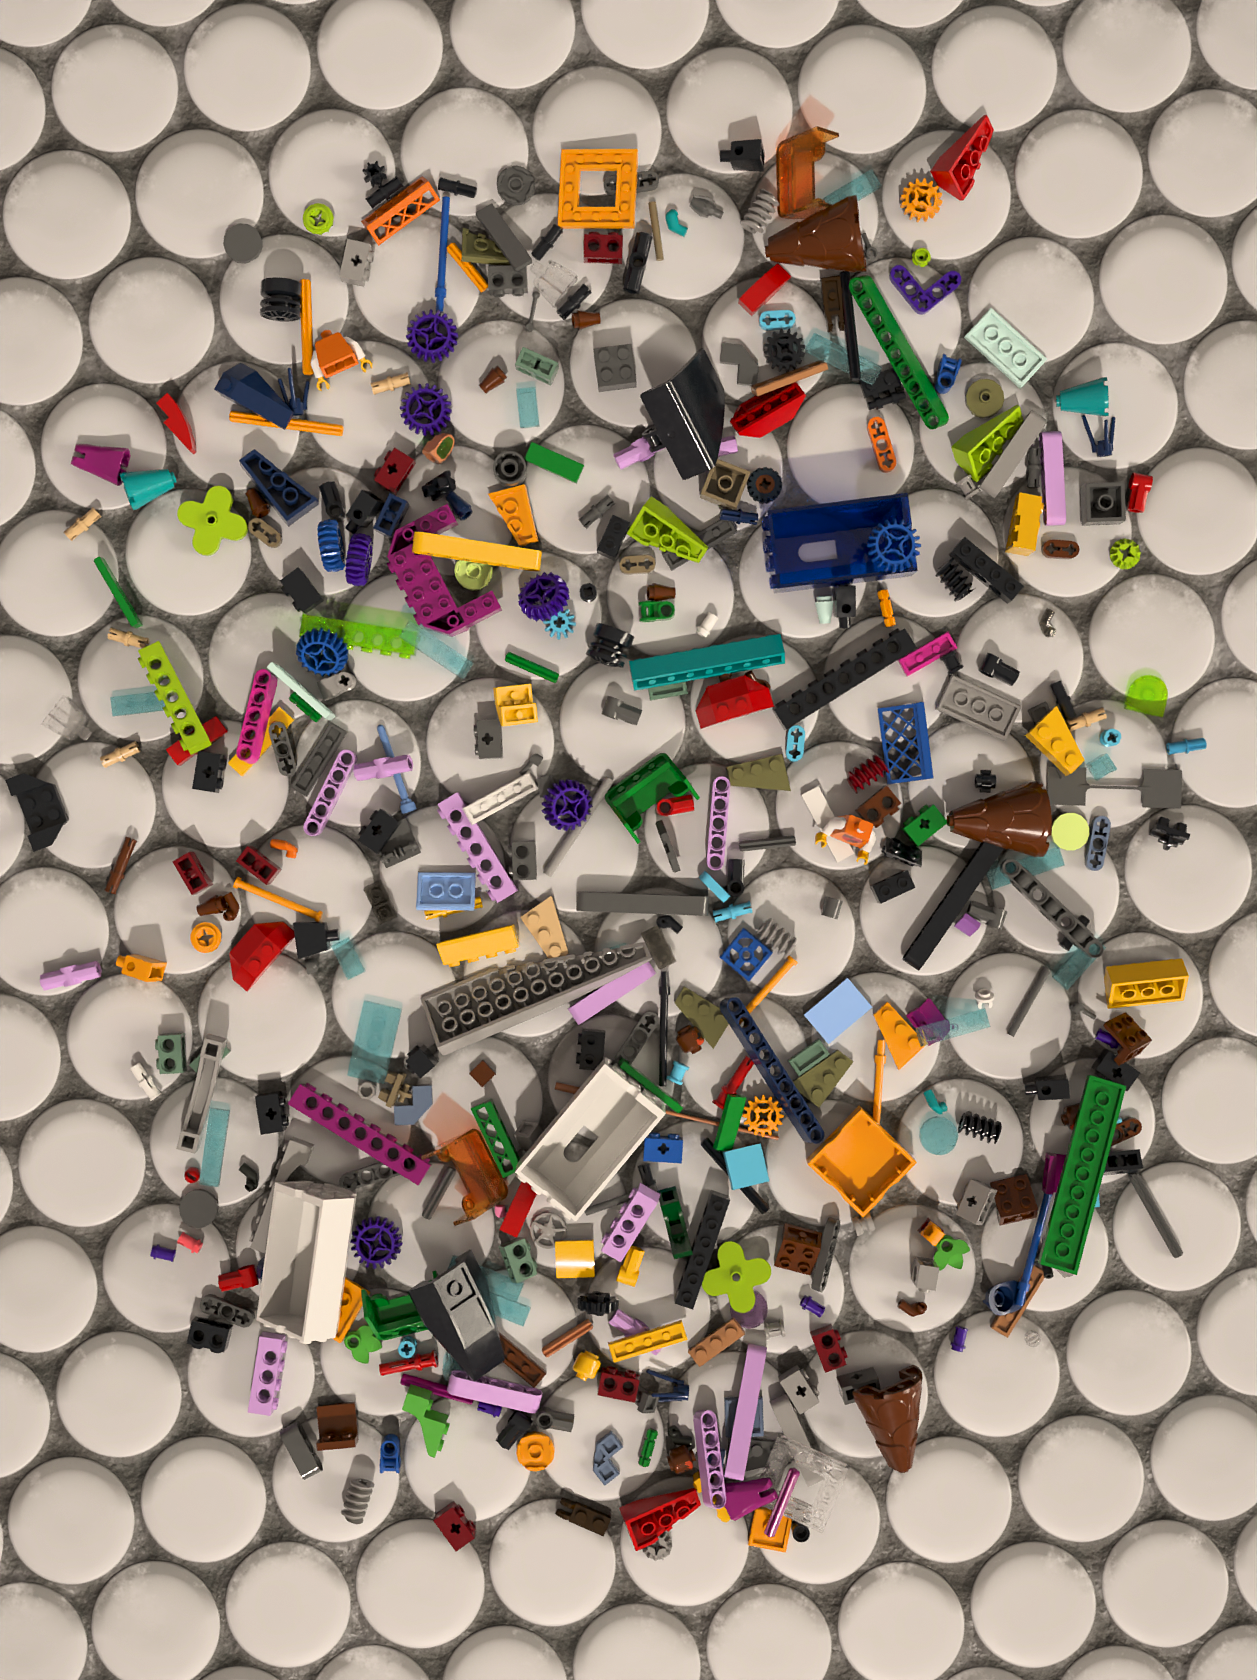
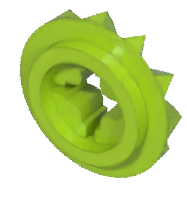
[303,203,334,235]
[1110,538,1141,569]

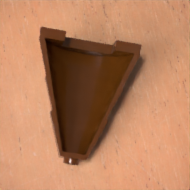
[765,195,867,272]
[947,781,1052,857]
[853,1364,923,1473]

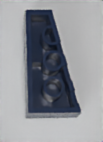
[239,449,319,527]

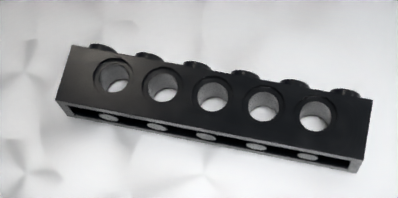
[674,1190,730,1310]

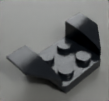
[5,773,69,852]

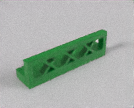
[471,1099,520,1178]

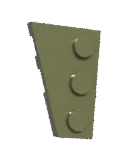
[461,228,511,266]

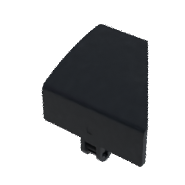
[640,348,725,480]

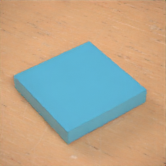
[723,1143,769,1190]

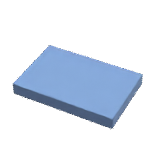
[416,872,476,911]
[803,978,872,1044]

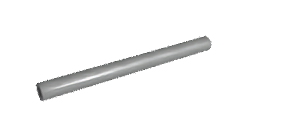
[543,776,614,877]

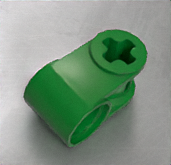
[638,601,675,622]

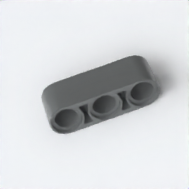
[280,1421,323,1480]

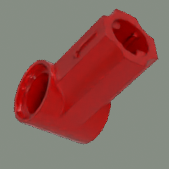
[1127,472,1153,513]
[655,795,694,816]
[218,1264,259,1292]

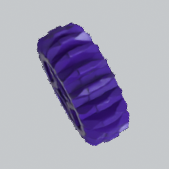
[406,309,458,363]
[400,383,452,436]
[345,533,373,586]
[518,572,570,622]
[541,779,593,831]
[350,1216,403,1269]

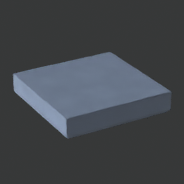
[724,1396,764,1437]

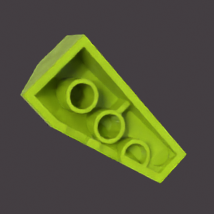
[951,405,1024,482]
[627,496,709,563]

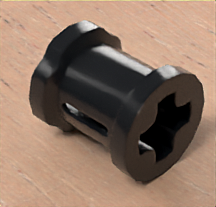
[580,583,597,602]
[940,650,964,675]

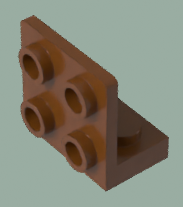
[1103,1012,1152,1065]
[990,1174,1038,1226]
[774,1223,822,1275]
[316,1402,359,1451]

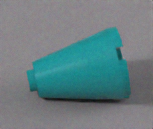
[1056,377,1109,417]
[119,469,177,511]

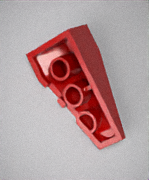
[930,115,994,201]
[619,1488,701,1551]

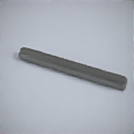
[1128,1172,1183,1258]

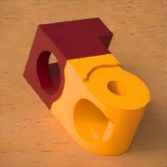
[917,1218,945,1246]

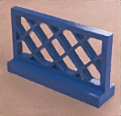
[878,702,934,784]

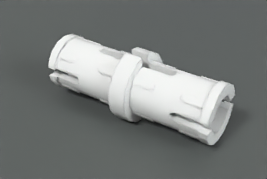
[130,1063,161,1101]

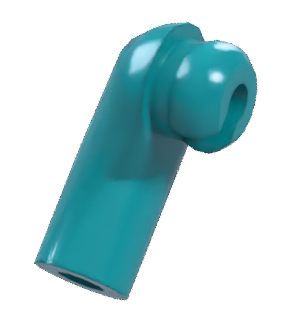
[665,209,688,237]
[923,1089,948,1114]

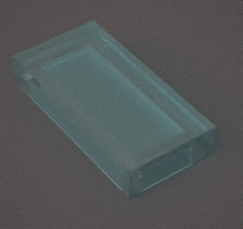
[516,387,540,428]
[331,937,366,980]

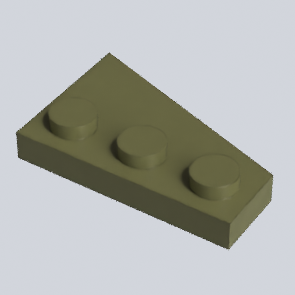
[726,754,791,791]
[674,986,729,1049]
[793,1049,853,1107]

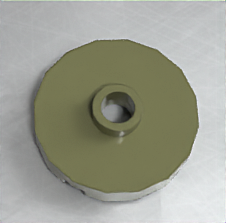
[965,379,1004,418]

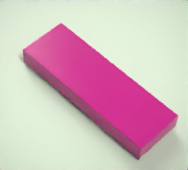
[897,632,957,676]

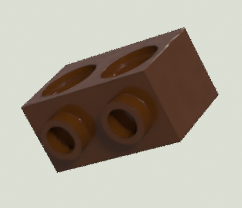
[855,786,901,828]

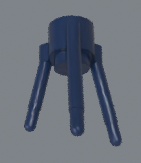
[278,368,310,416]
[1082,415,1116,457]
[646,1369,689,1402]

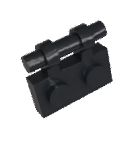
[859,368,906,410]

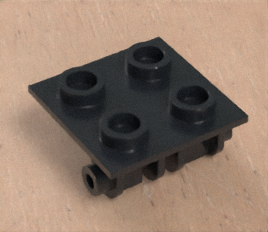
[881,837,922,867]

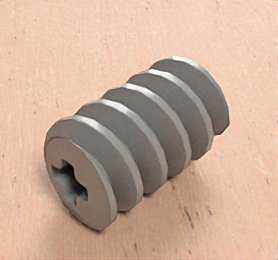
[740,188,780,234]
[755,918,797,960]
[341,1479,374,1524]

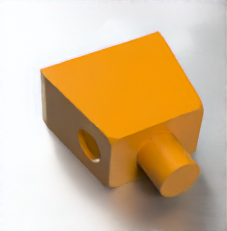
[116,954,167,982]

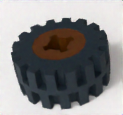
[747,467,782,504]

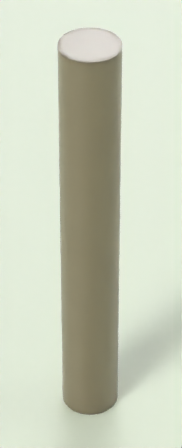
[648,202,664,261]

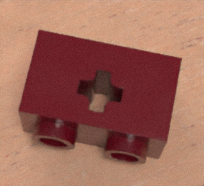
[374,447,416,496]
[236,846,282,885]
[172,852,213,895]
[433,1501,476,1552]

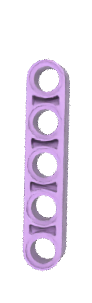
[1039,431,1066,526]
[303,750,357,836]
[706,776,730,870]
[568,961,656,1025]
[447,1370,543,1413]
[693,1410,726,1509]

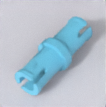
[712,901,753,923]

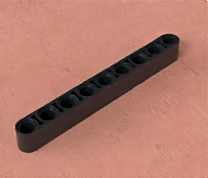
[902,841,1004,971]

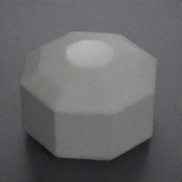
[357,1080,377,1100]

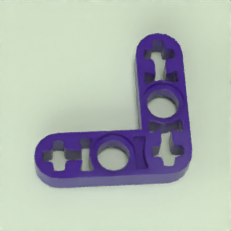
[889,265,961,315]

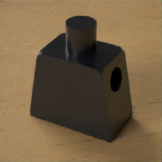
[720,139,765,172]
[345,490,385,534]
[832,584,856,628]
[293,922,340,959]
[1025,1074,1070,1100]

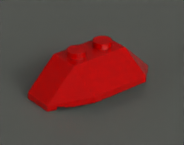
[730,382,806,438]
[695,675,774,729]
[229,921,295,992]

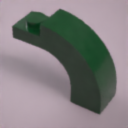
[657,1186,693,1259]

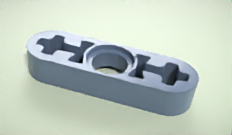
[1084,816,1111,871]

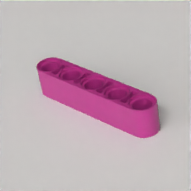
[236,669,278,764]

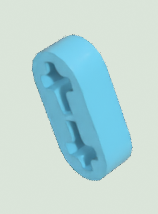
[759,310,796,331]
[785,725,805,762]
[698,871,730,903]

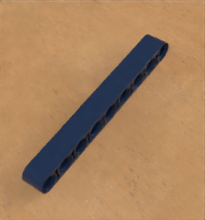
[720,997,825,1143]

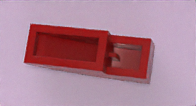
[738,263,792,316]
[156,393,197,454]
[166,716,228,766]
[499,1181,537,1238]

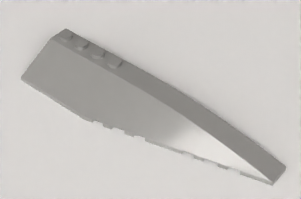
[420,942,652,1056]

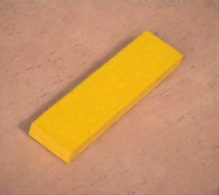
[228,707,294,776]
[608,1320,688,1363]

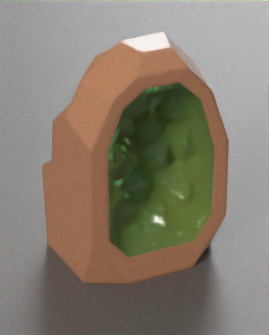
[422,433,454,464]

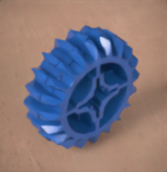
[867,518,921,573]
[317,519,345,572]
[296,627,349,677]

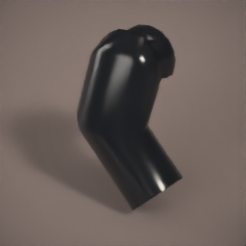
[656,915,683,934]

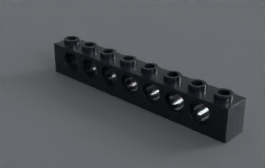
[773,628,917,730]

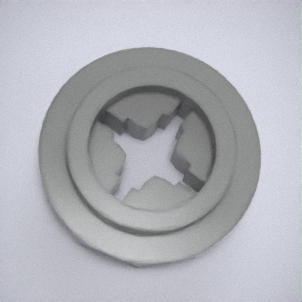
[642,1532,672,1561]

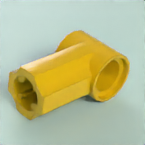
[616,1246,645,1287]

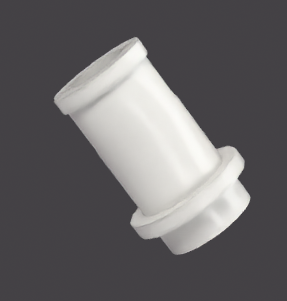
[696,612,718,638]

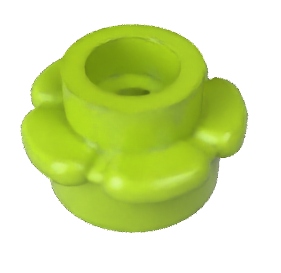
[912,248,931,267]

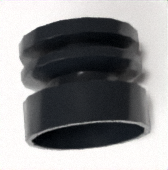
[260,277,302,322]
[586,623,634,668]

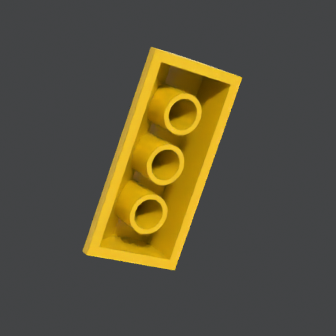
[436,924,519,967]
[1104,958,1189,1009]

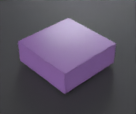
[954,913,981,937]

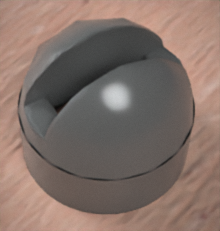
[304,959,319,975]

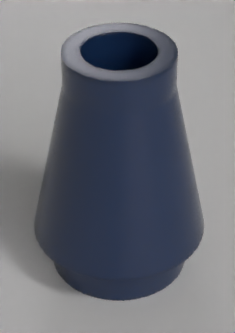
[446,492,473,521]

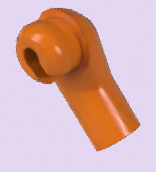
[270,839,298,858]

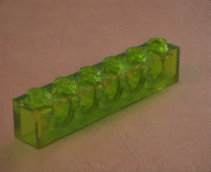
[299,614,419,659]

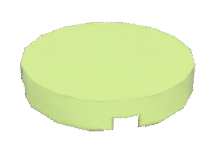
[454,560,493,591]
[1050,813,1089,850]

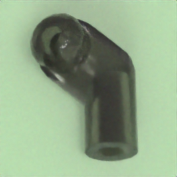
[1039,608,1056,637]

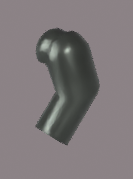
[239,1163,259,1192]
[1034,1251,1054,1279]
[667,1425,692,1447]

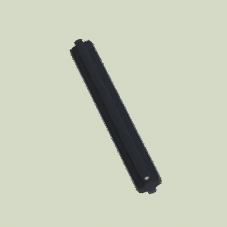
[701,1138,770,1214]

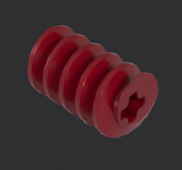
[846,754,889,794]

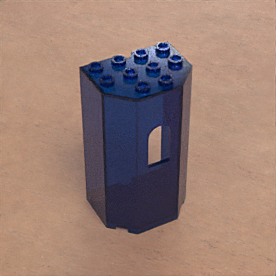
[762,493,918,594]

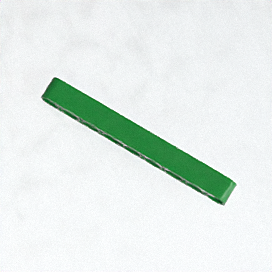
[849,275,949,429]

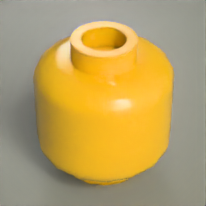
[573,1350,601,1381]

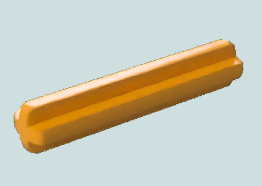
[446,242,488,292]

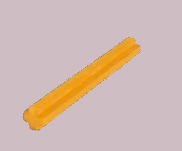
[300,279,314,375]

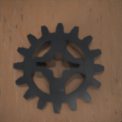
[763,329,805,372]
[577,1291,619,1316]

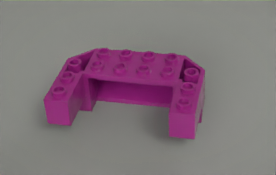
[387,504,502,637]

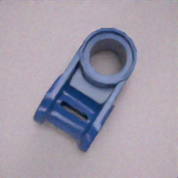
[934,354,962,394]
[380,1434,401,1473]

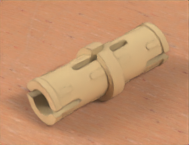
[370,372,411,395]
[64,507,101,541]
[108,628,149,649]
[1066,707,1107,732]
[100,741,141,768]

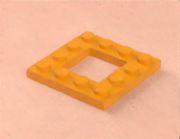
[558,149,638,229]

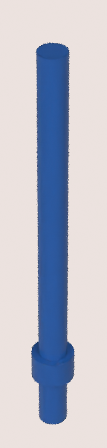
[435,196,450,313]
[1015,1193,1052,1306]

